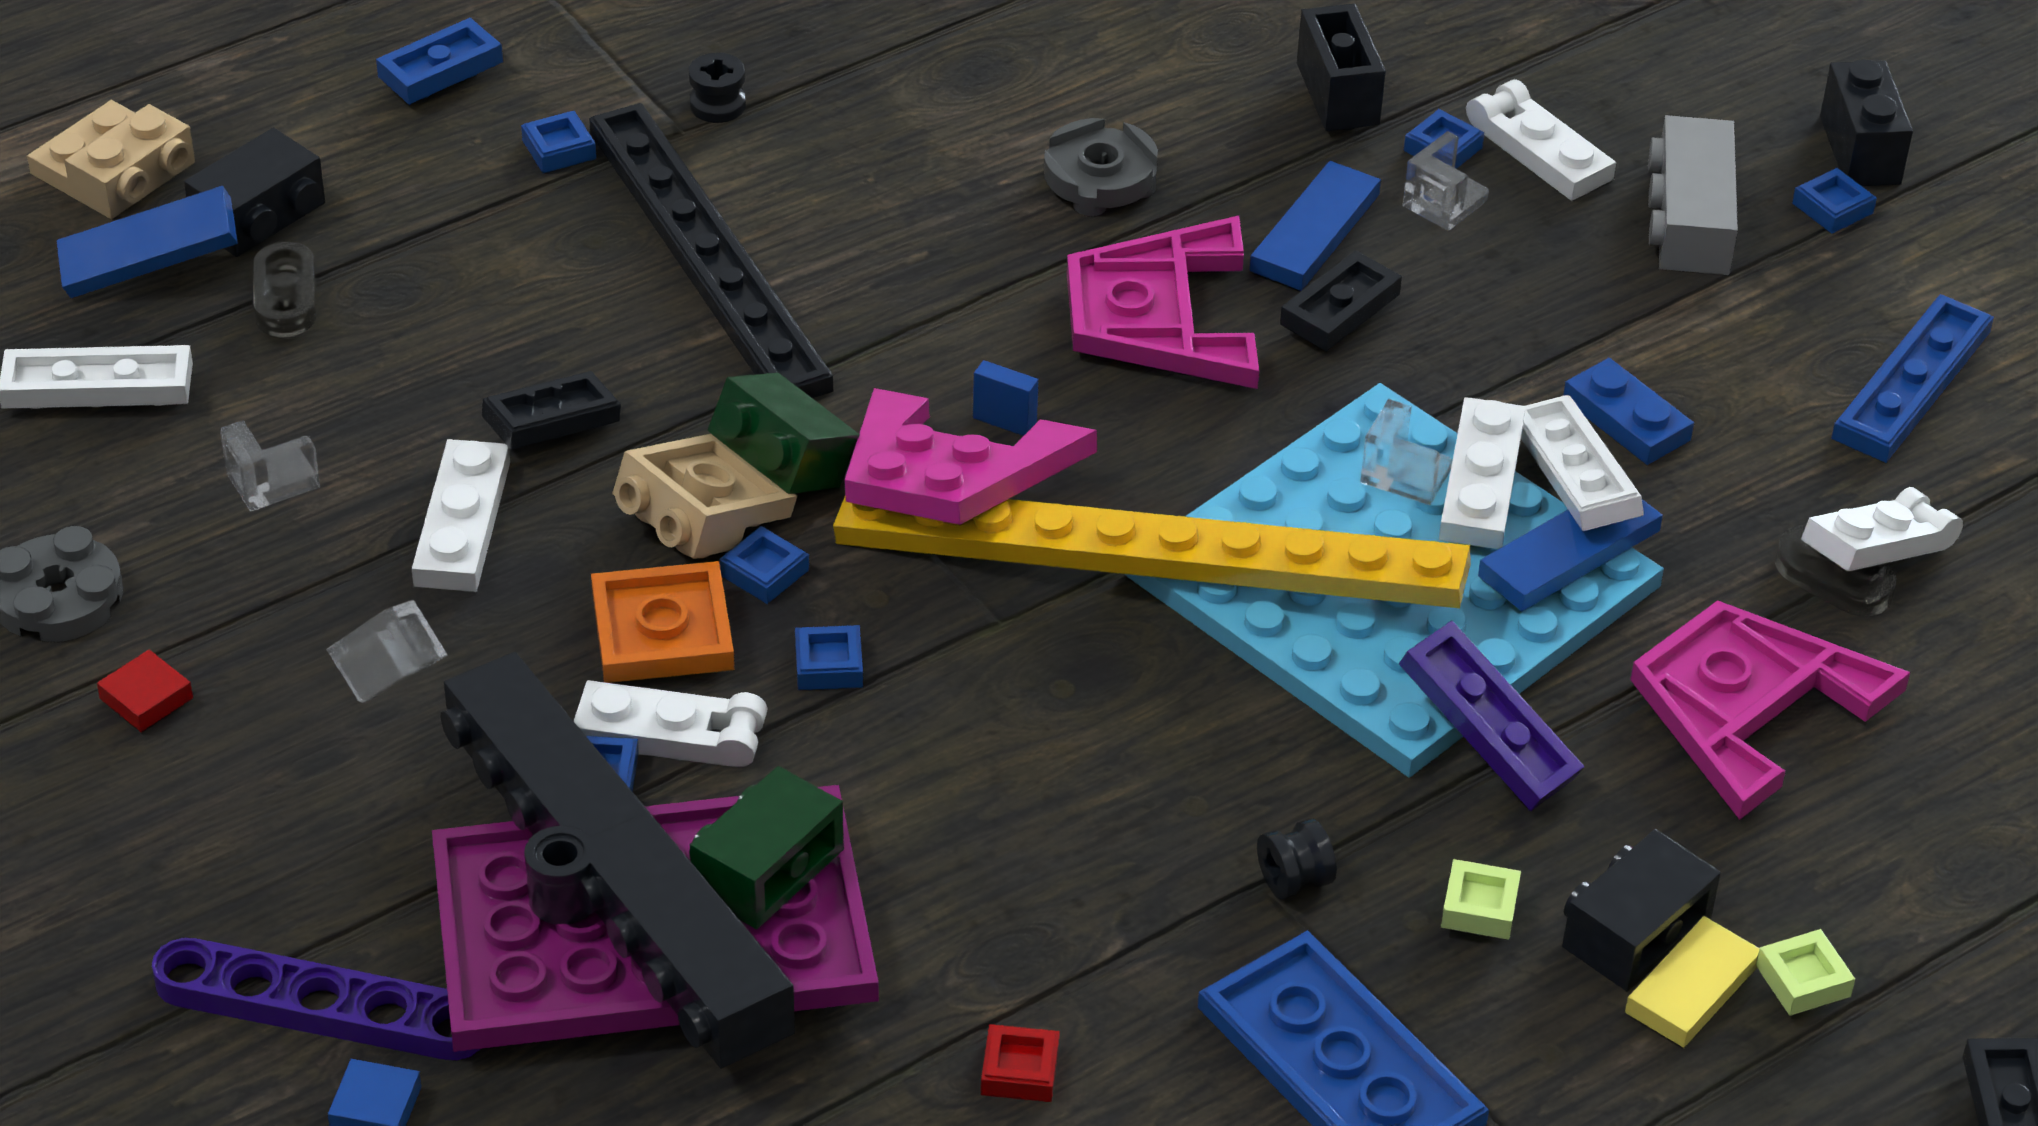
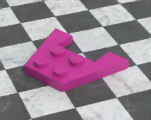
[1067,215,1259,389]
[845,388,1097,525]
[1630,600,1910,820]

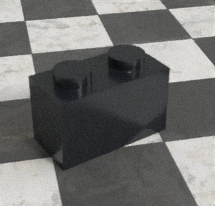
[1297,3,1386,131]
[1820,59,1913,186]
[184,127,325,257]
[1562,829,1721,992]

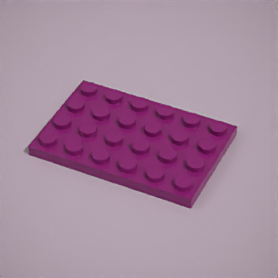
[432,785,879,1052]

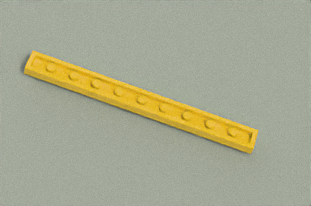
[833,495,1471,609]

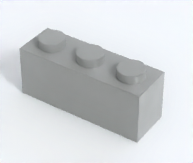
[1648,115,1738,275]

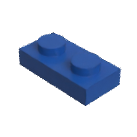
[376,18,503,104]
[1563,358,1694,465]

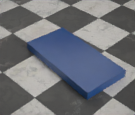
[1198,930,1489,1126]

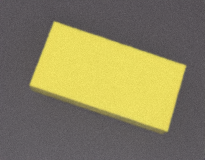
[1625,916,1760,1048]

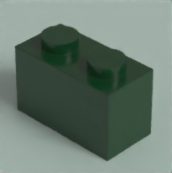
[707,373,860,494]
[689,766,844,930]

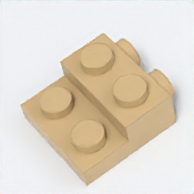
[27,100,195,220]
[612,434,797,559]

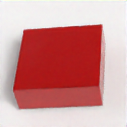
[97,649,193,732]
[981,1024,1060,1102]

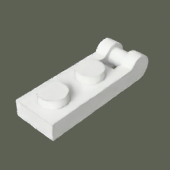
[1466,79,1616,201]
[1801,487,1963,571]
[574,680,768,767]

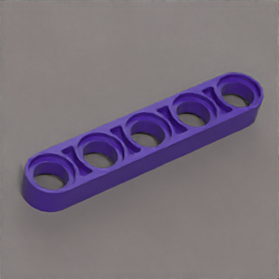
[152,938,480,1060]

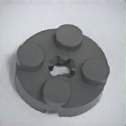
[1044,118,1158,216]
[0,526,124,642]

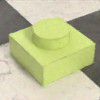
[1441,859,1521,940]
[1756,929,1855,1016]

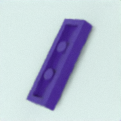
[1399,620,1585,811]

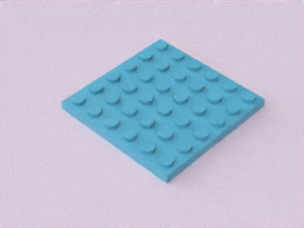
[1125,383,1664,778]

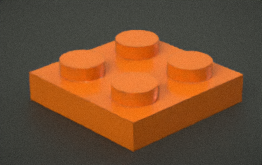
[591,561,735,683]

